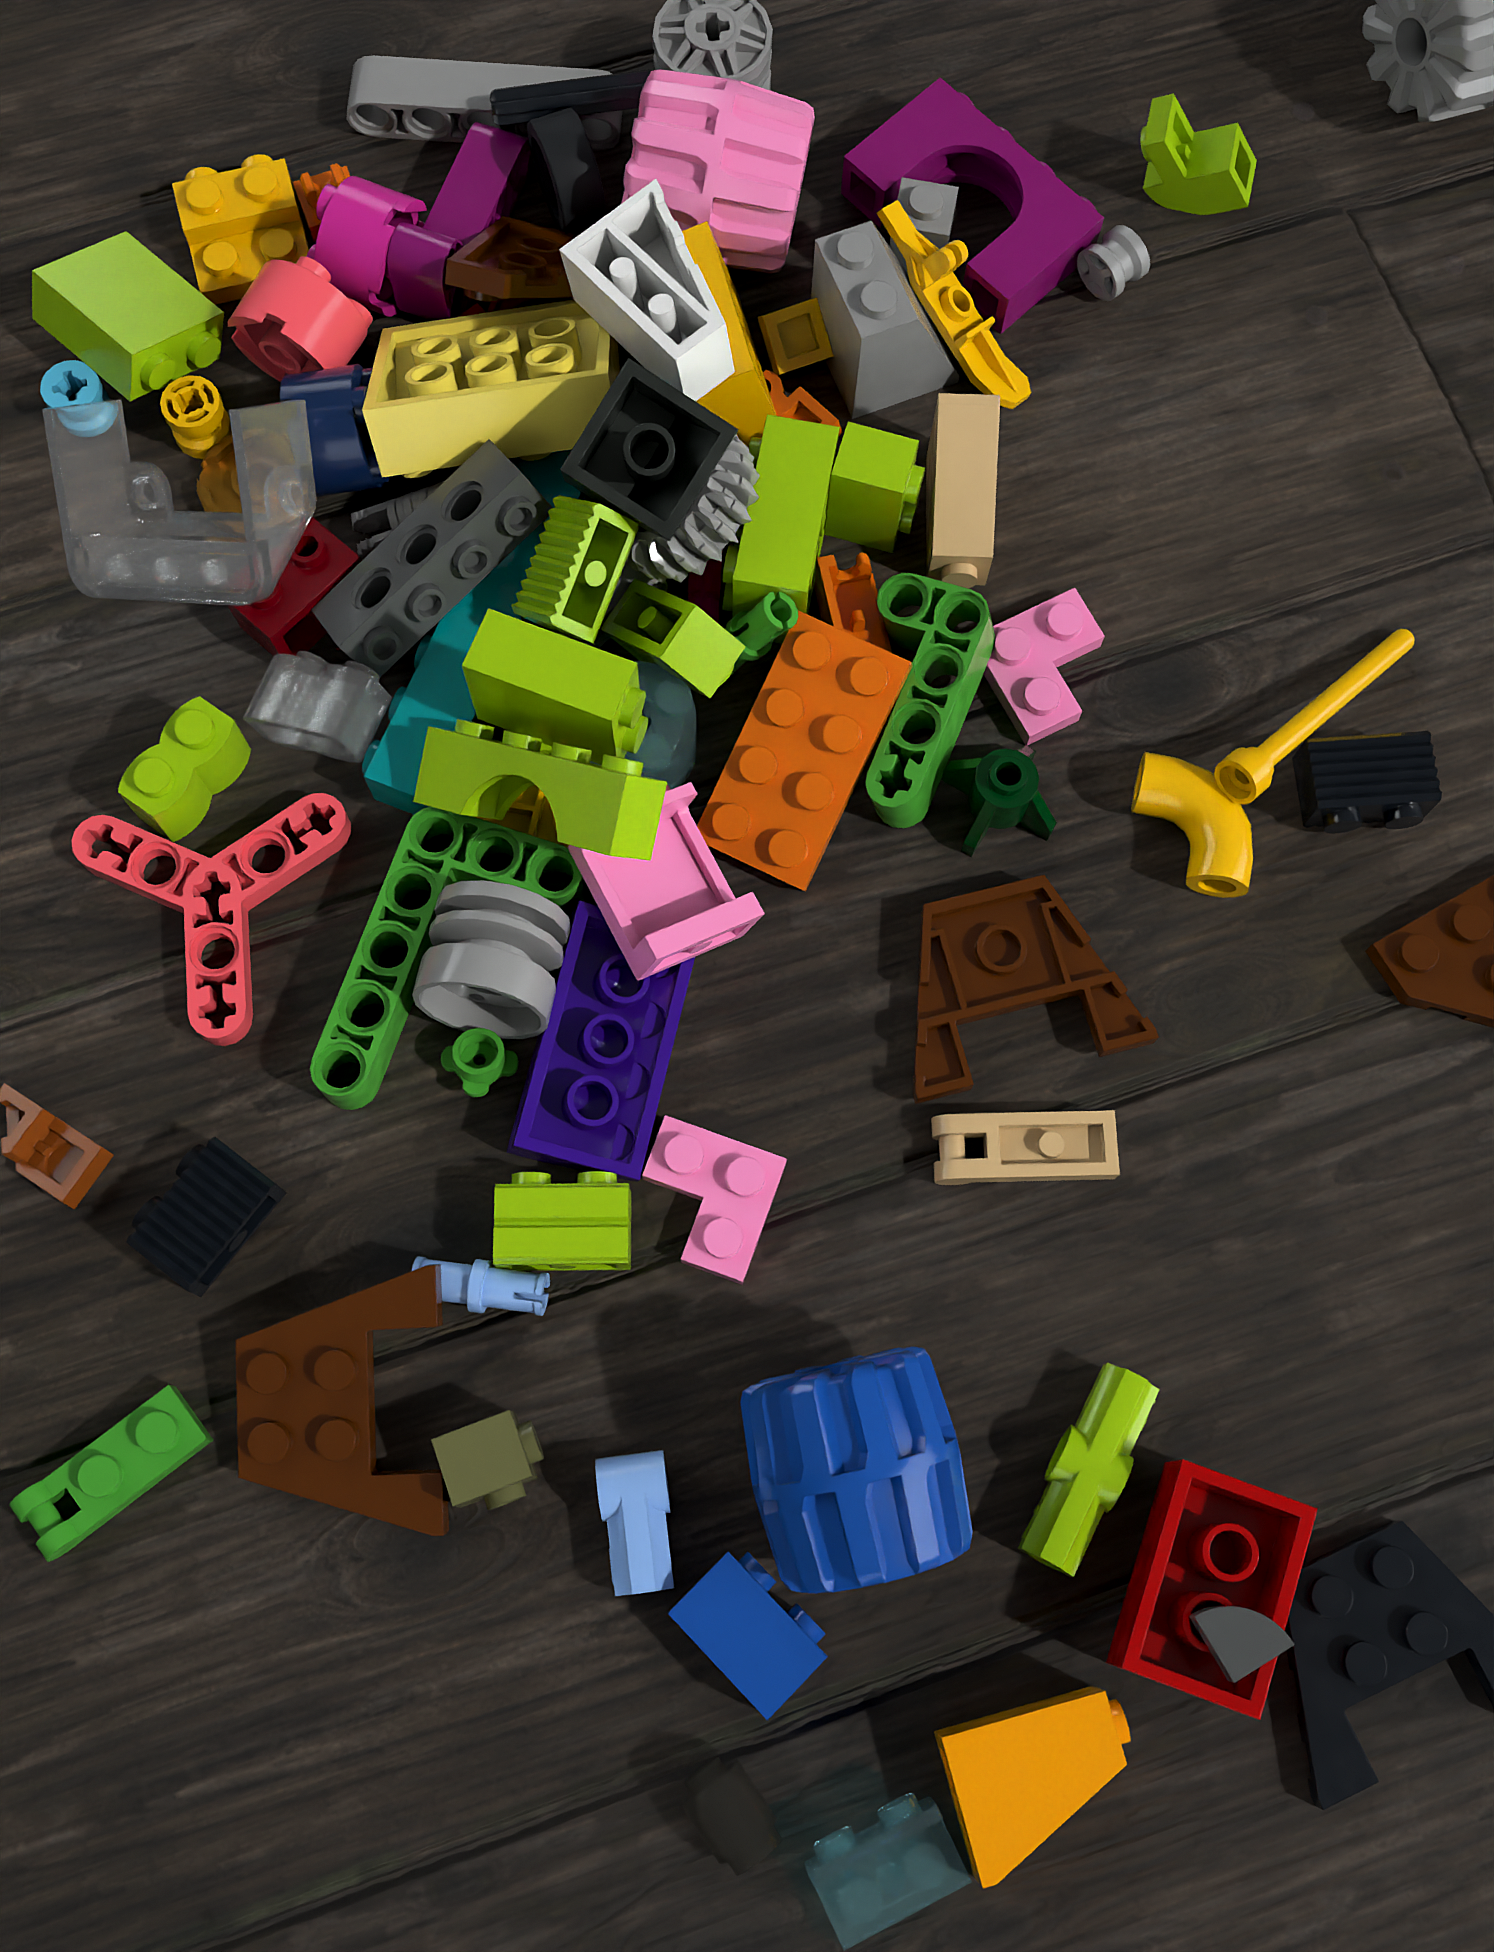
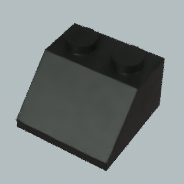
[560,358,738,542]

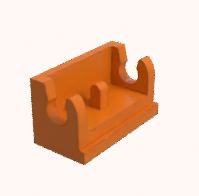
[814,553,892,653]

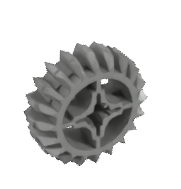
[625,435,760,583]

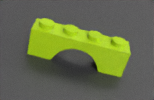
[413,719,667,861]

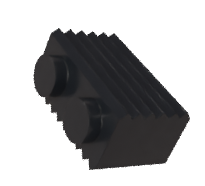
[1292,731,1442,834]
[126,1137,287,1297]

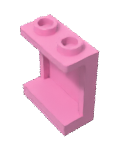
[567,782,765,981]

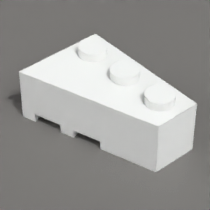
[559,179,735,401]

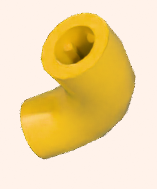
[1131,752,1253,898]

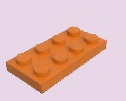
[697,610,913,892]

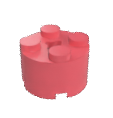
[228,256,373,382]

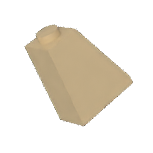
[926,393,1000,589]

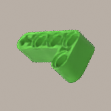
[865,573,996,828]

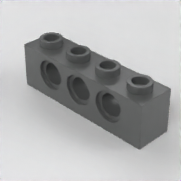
[311,439,553,681]

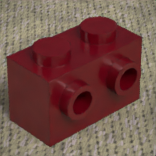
[222,516,362,669]

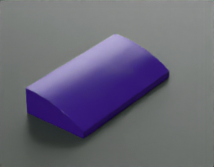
[506,900,695,1182]

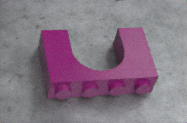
[841,78,1104,334]

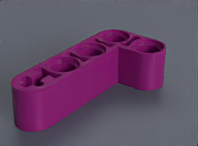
[387,121,533,321]

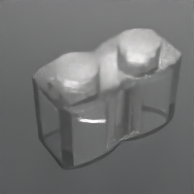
[243,651,392,763]

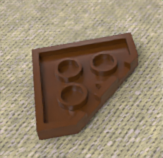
[445,216,578,301]
[1365,875,1494,1028]

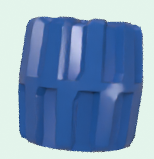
[740,1346,973,1594]

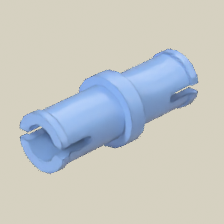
[412,1256,550,1316]

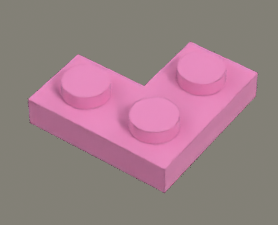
[983,588,1105,746]
[642,1115,787,1285]

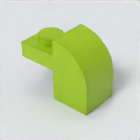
[1140,93,1257,215]

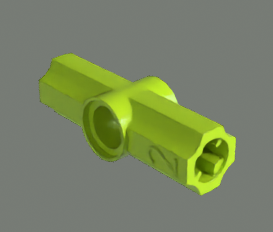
[1018,1362,1160,1577]

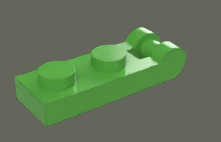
[9,1385,213,1562]

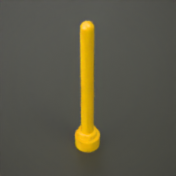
[1214,629,1415,804]

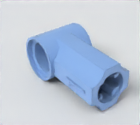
[595,1450,674,1596]

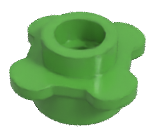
[441,1028,518,1097]

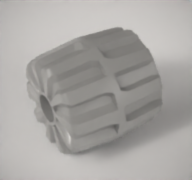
[1362,0,1494,122]

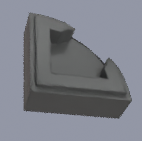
[1189,1606,1295,1683]

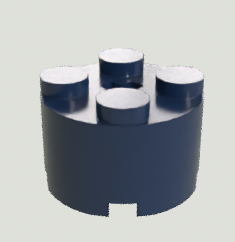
[280,364,390,498]

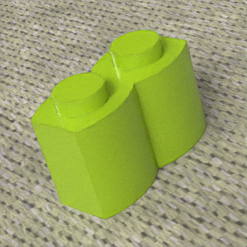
[118,696,251,842]

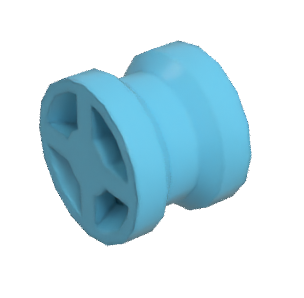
[40,360,113,437]

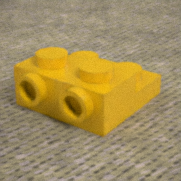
[172,154,309,305]

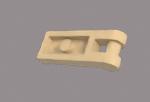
[931,1110,1120,1185]

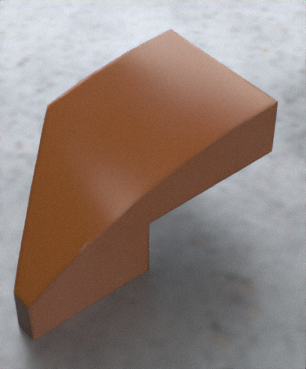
[0,1083,114,1209]

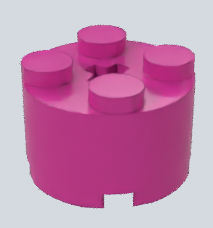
[306,176,427,317]

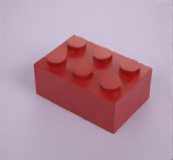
[1106,1459,1318,1720]

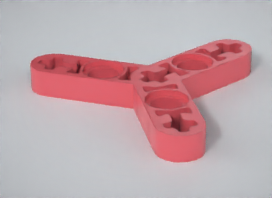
[71,793,351,1046]

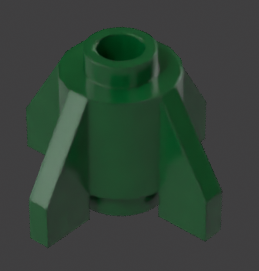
[941,745,1057,857]

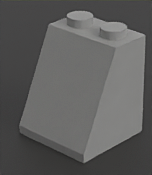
[811,221,959,419]

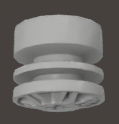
[652,0,773,90]
[412,880,571,1039]

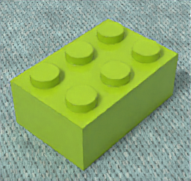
[722,414,840,643]

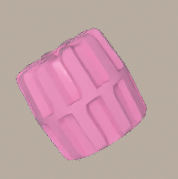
[621,69,815,273]

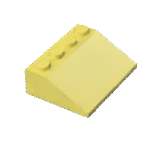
[362,299,620,478]

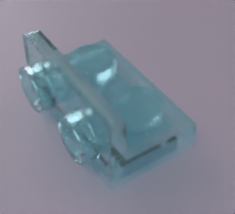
[804,1793,972,1951]

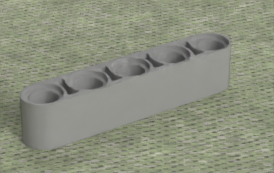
[346,55,623,151]

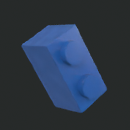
[668,1551,828,1721]

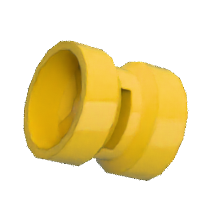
[160,375,234,459]

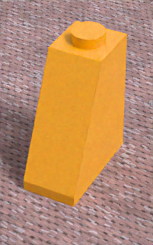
[934,1686,1131,1889]

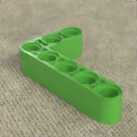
[310,807,587,1110]

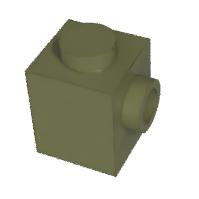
[431,1410,544,1510]

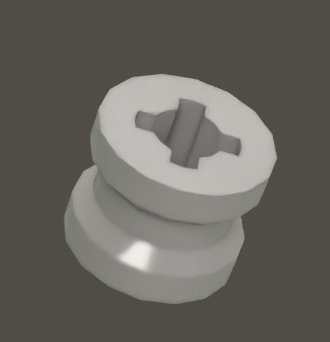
[1077,225,1150,301]

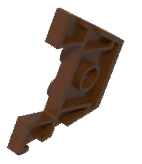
[913,875,1159,1104]
[235,1264,449,1536]

